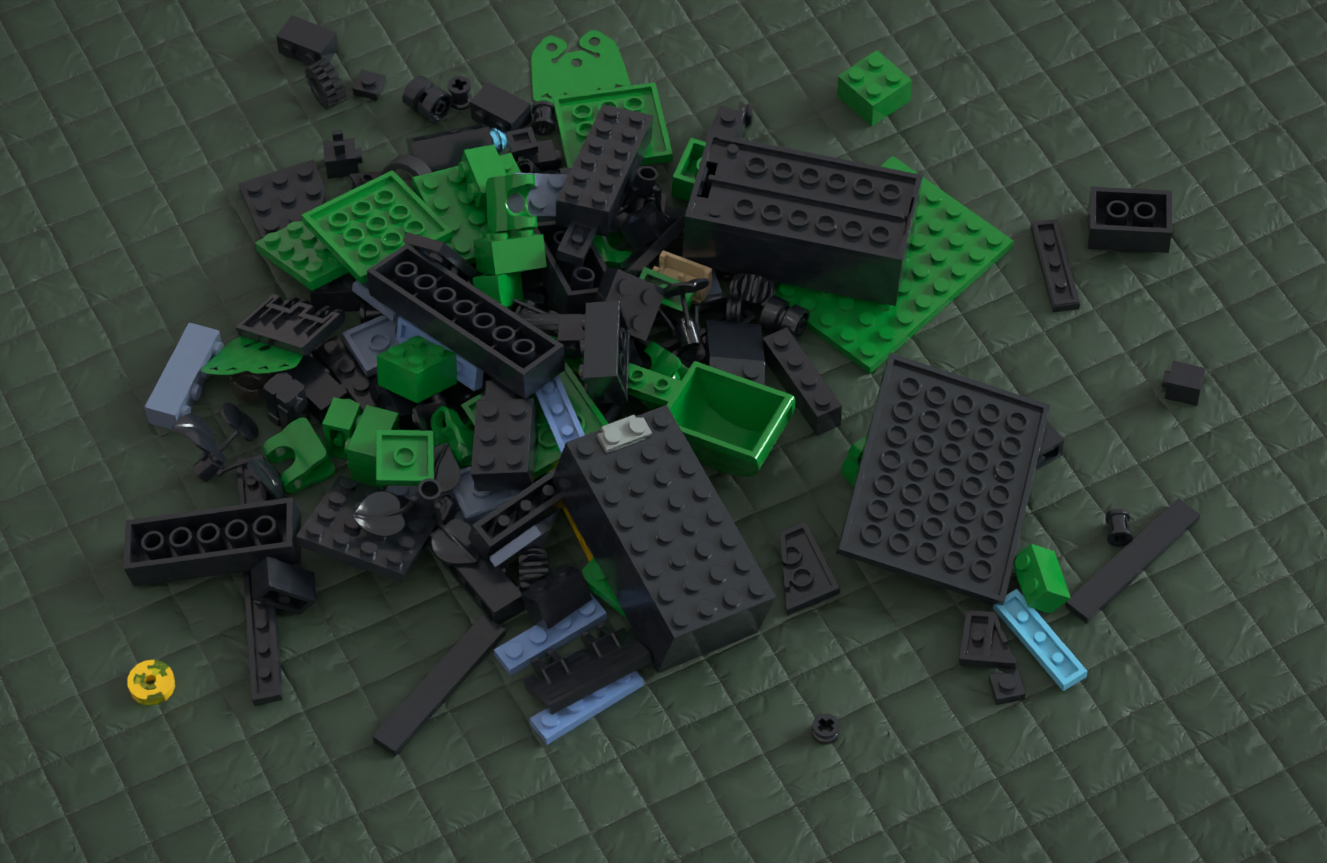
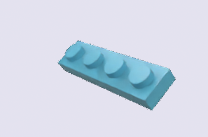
[993,589,1087,691]

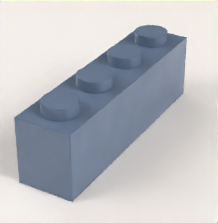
[145,322,224,429]

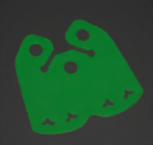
[531,30,631,103]
[201,336,304,375]

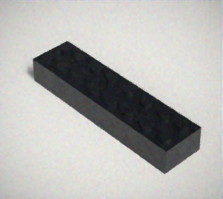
[367,243,565,399]

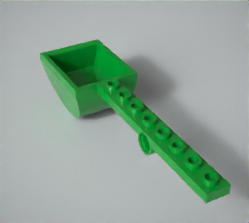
[547,334,796,477]

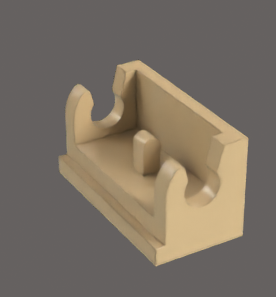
[653,251,712,305]

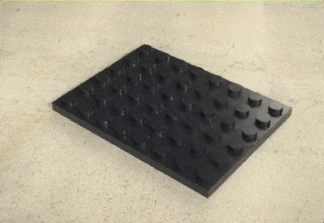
[836,353,1050,606]

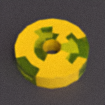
[127,660,175,706]

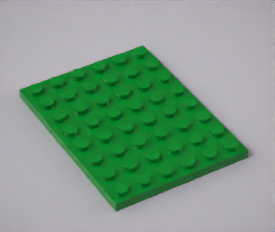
[773,156,1014,374]

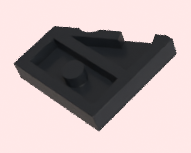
[959,610,1016,670]

